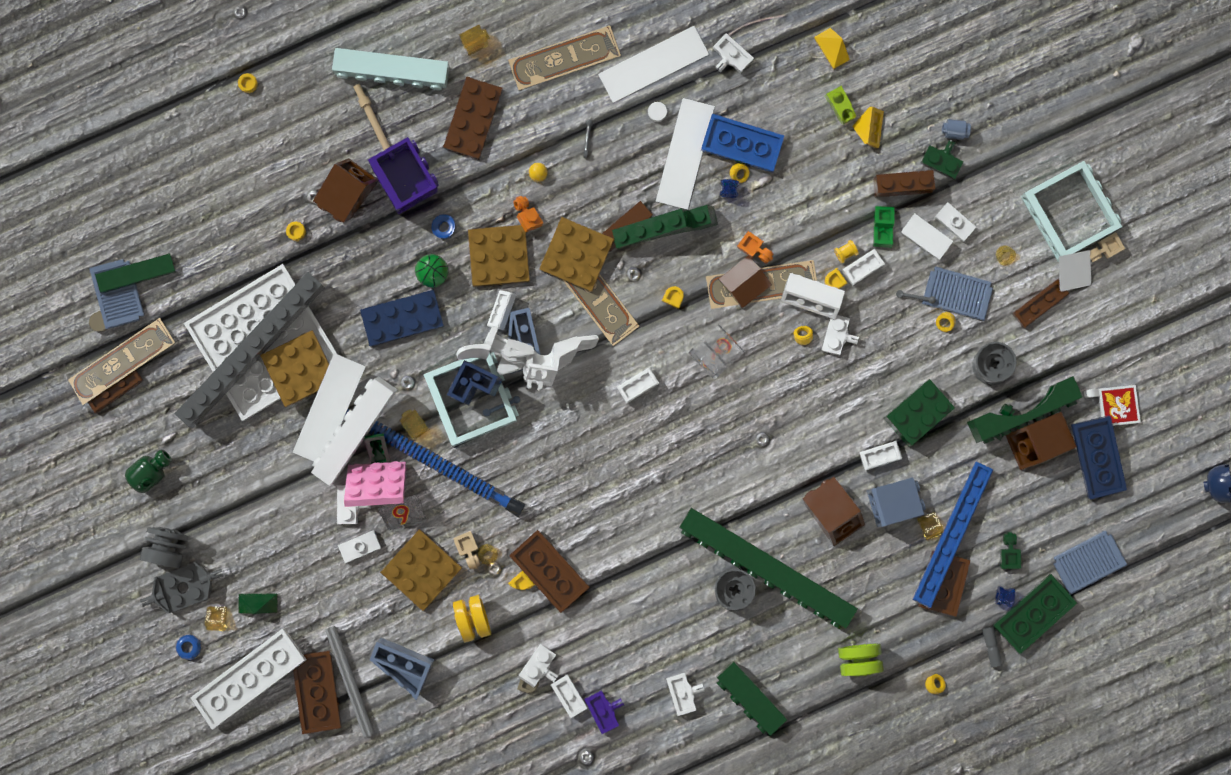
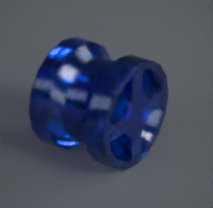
[719,179,739,198]
[995,586,1015,607]

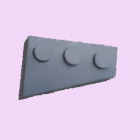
[506,308,541,375]
[370,638,434,700]

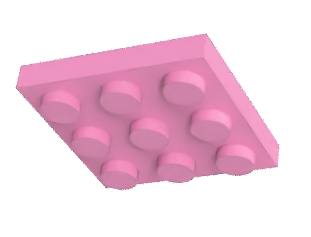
[344,461,406,507]

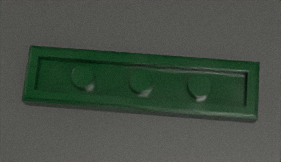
[95,253,176,294]

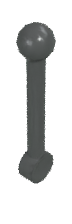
[583,119,593,158]
[896,290,936,304]

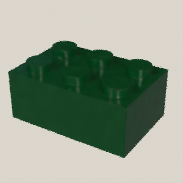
[883,379,955,447]

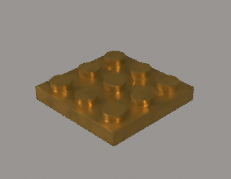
[539,217,614,292]
[468,225,530,287]
[260,330,329,407]
[380,529,462,611]

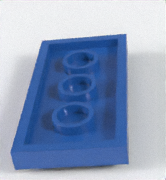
[701,114,784,173]

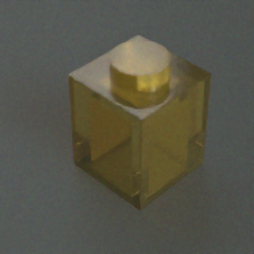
[459,25,490,56]
[399,409,430,440]

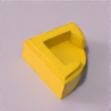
[508,571,535,590]

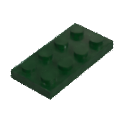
[993,574,1077,655]

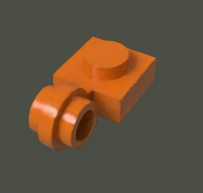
[513,196,543,232]
[737,231,774,264]

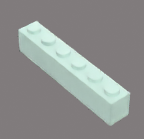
[332,48,449,90]

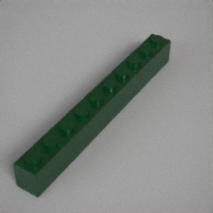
[679,508,858,630]

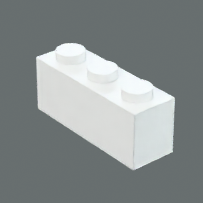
[781,273,845,319]

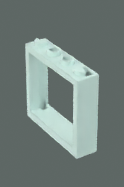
[1021,161,1122,262]
[424,352,519,447]

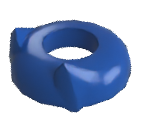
[431,214,456,239]
[176,635,201,660]

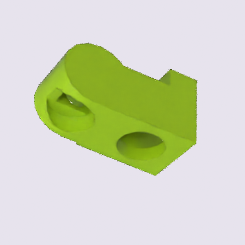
[824,86,856,125]

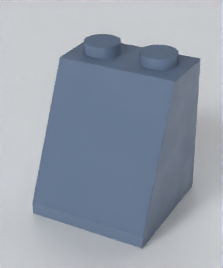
[866,477,926,527]

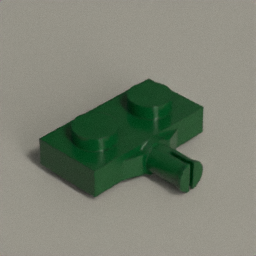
[921,140,964,179]

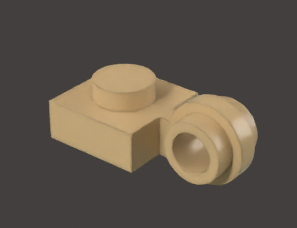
[1090,232,1125,263]
[453,531,480,570]

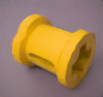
[834,240,859,263]

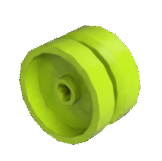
[838,643,884,676]

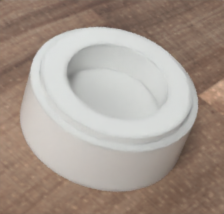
[648,102,667,122]

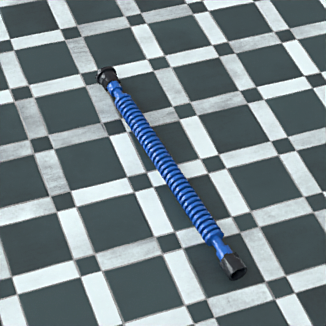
[345,409,526,517]

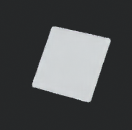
[1059,250,1091,291]

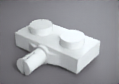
[713,33,754,73]
[822,315,859,356]
[337,485,371,524]
[518,644,558,688]
[666,672,705,716]

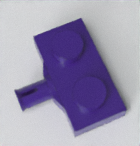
[584,690,624,734]

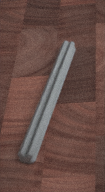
[325,626,374,737]

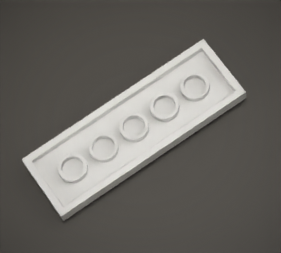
[191,628,307,730]

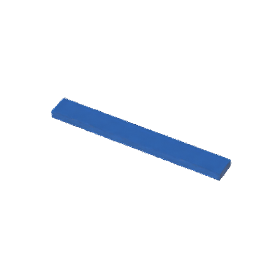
[912,461,993,608]

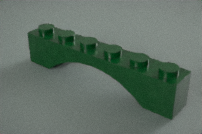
[967,376,1083,444]

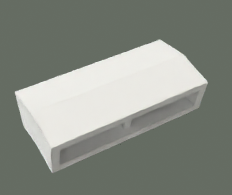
[900,213,953,260]

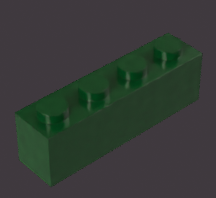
[716,661,787,736]

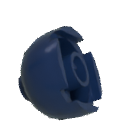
[1203,464,1231,503]

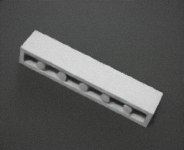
[311,376,397,486]

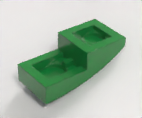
[873,206,894,248]

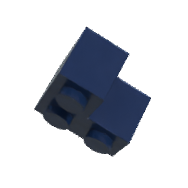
[447,360,503,406]

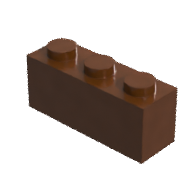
[873,170,935,198]

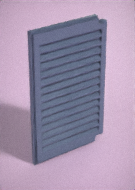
[89,259,144,329]
[922,267,993,321]
[1053,531,1127,595]

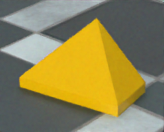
[814,28,850,70]
[852,106,884,148]

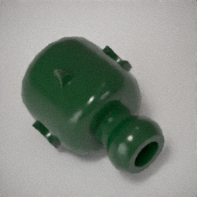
[125,450,172,493]

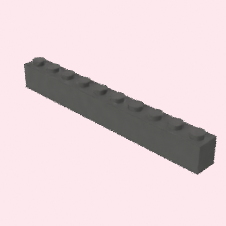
[174,272,325,428]

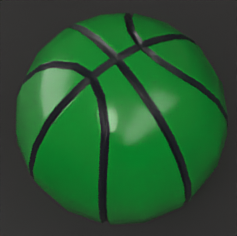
[415,254,449,288]

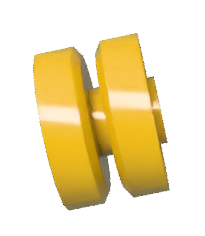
[453,594,491,643]

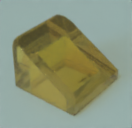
[917,511,943,540]
[205,606,227,631]

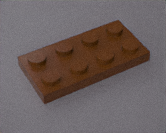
[443,76,503,160]
[509,530,589,613]
[293,650,342,734]

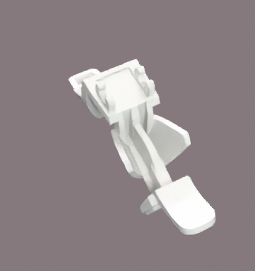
[456,326,599,391]

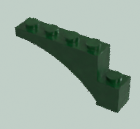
[612,205,718,249]

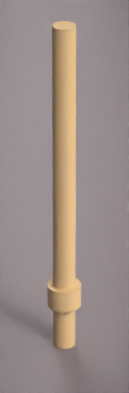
[353,84,390,150]

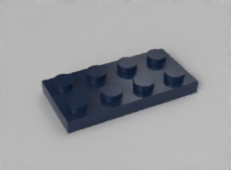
[360,289,444,347]
[1071,415,1127,500]

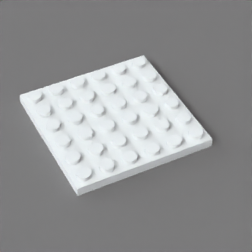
[184,264,338,422]

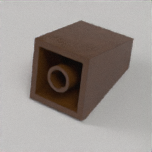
[313,158,379,223]
[1005,412,1077,470]
[802,477,865,546]

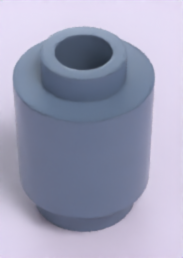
[942,119,971,140]

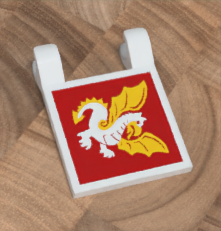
[1084,385,1141,426]

